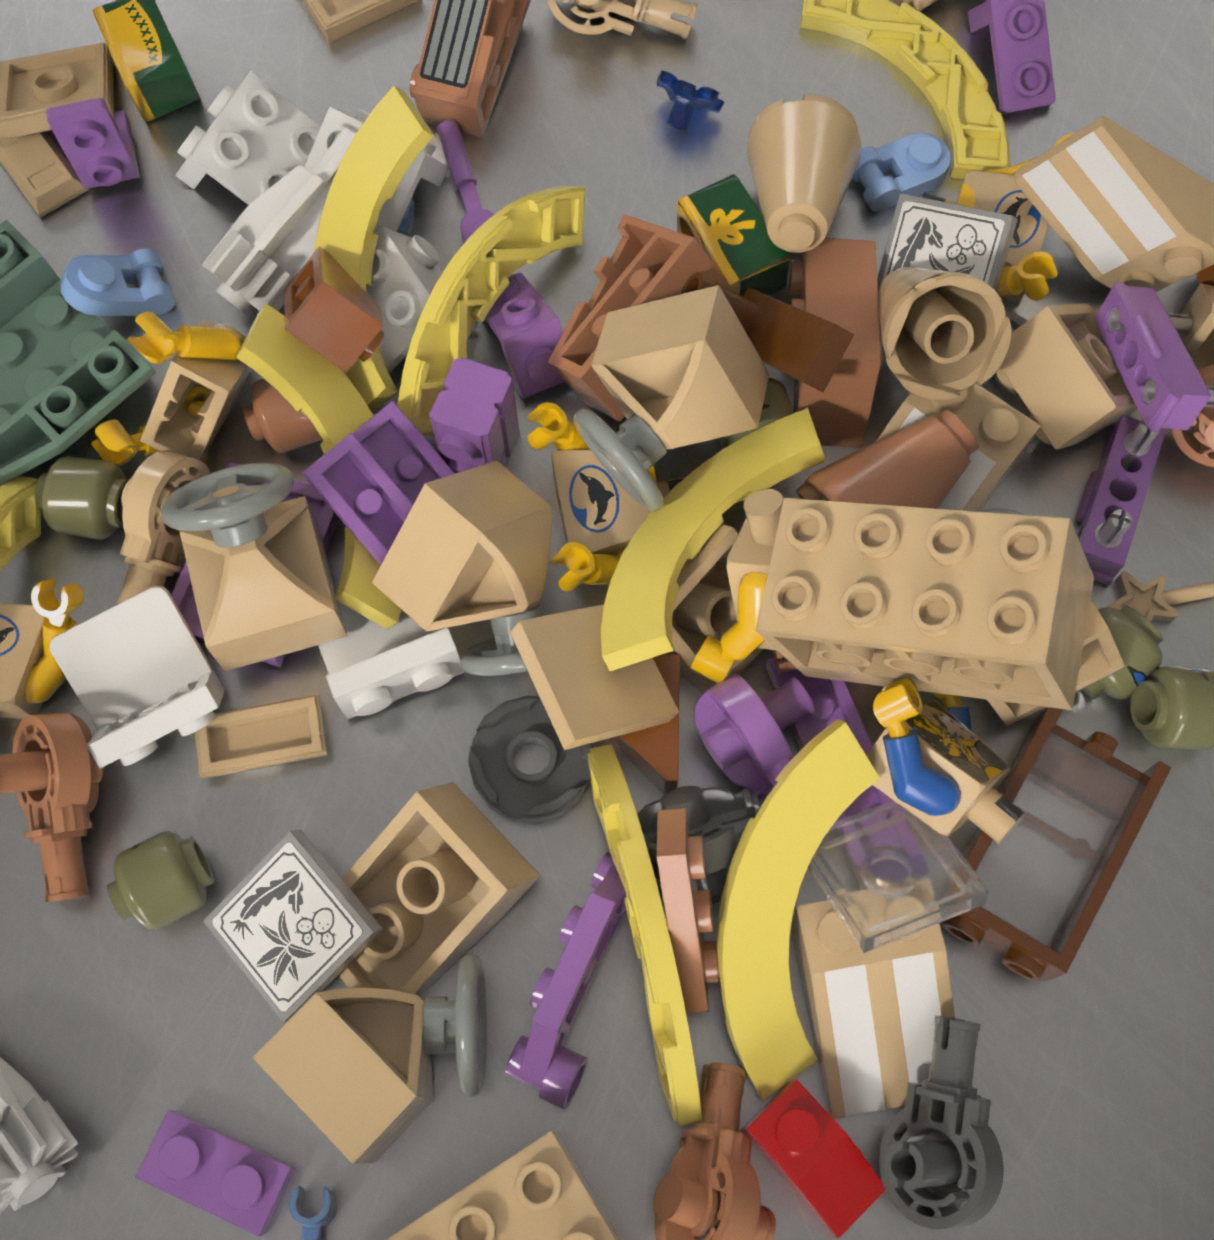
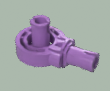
[694,673,837,840]

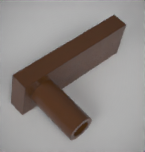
[681,272,854,392]

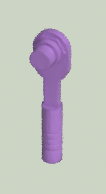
[437,120,494,243]

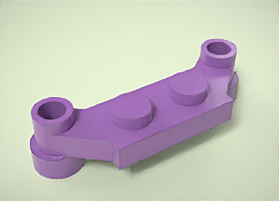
[505,852,663,1110]

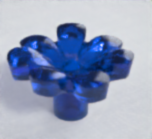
[656,70,725,131]

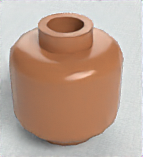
[243,378,322,453]

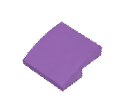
[302,400,455,565]

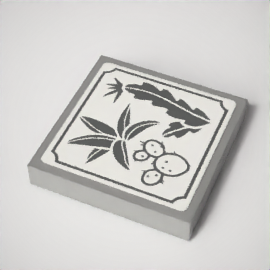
[877,193,1018,292]
[203,830,383,1023]

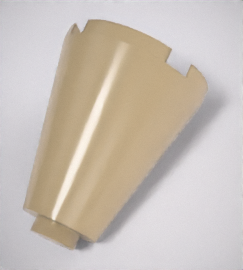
[747,94,862,253]
[878,267,1012,400]

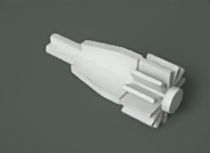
[202,127,356,313]
[0,1057,78,1214]

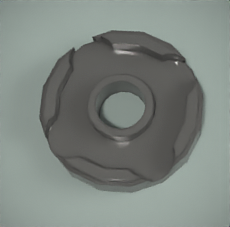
[468,695,594,824]

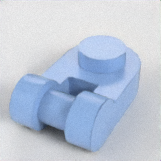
[852,133,951,212]
[60,248,175,316]

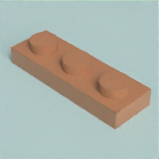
[657,808,720,1013]

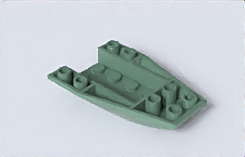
[0,219,156,486]

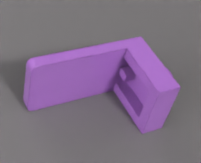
[968,0,1056,114]
[46,98,140,189]
[485,273,564,399]

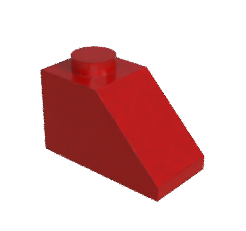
[740,1079,885,1239]

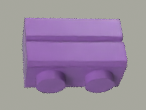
[429,357,520,474]

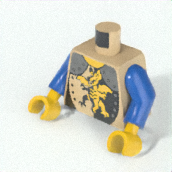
[866,678,1025,844]

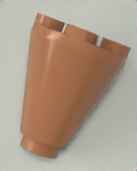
[796,410,979,509]

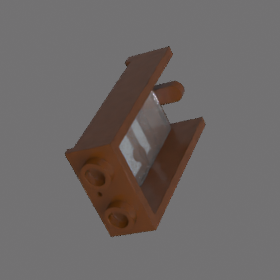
[935,707,1172,982]

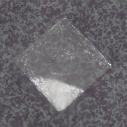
[808,800,989,953]

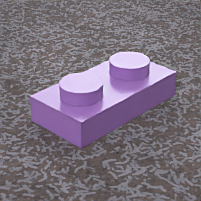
[135,1110,296,1236]

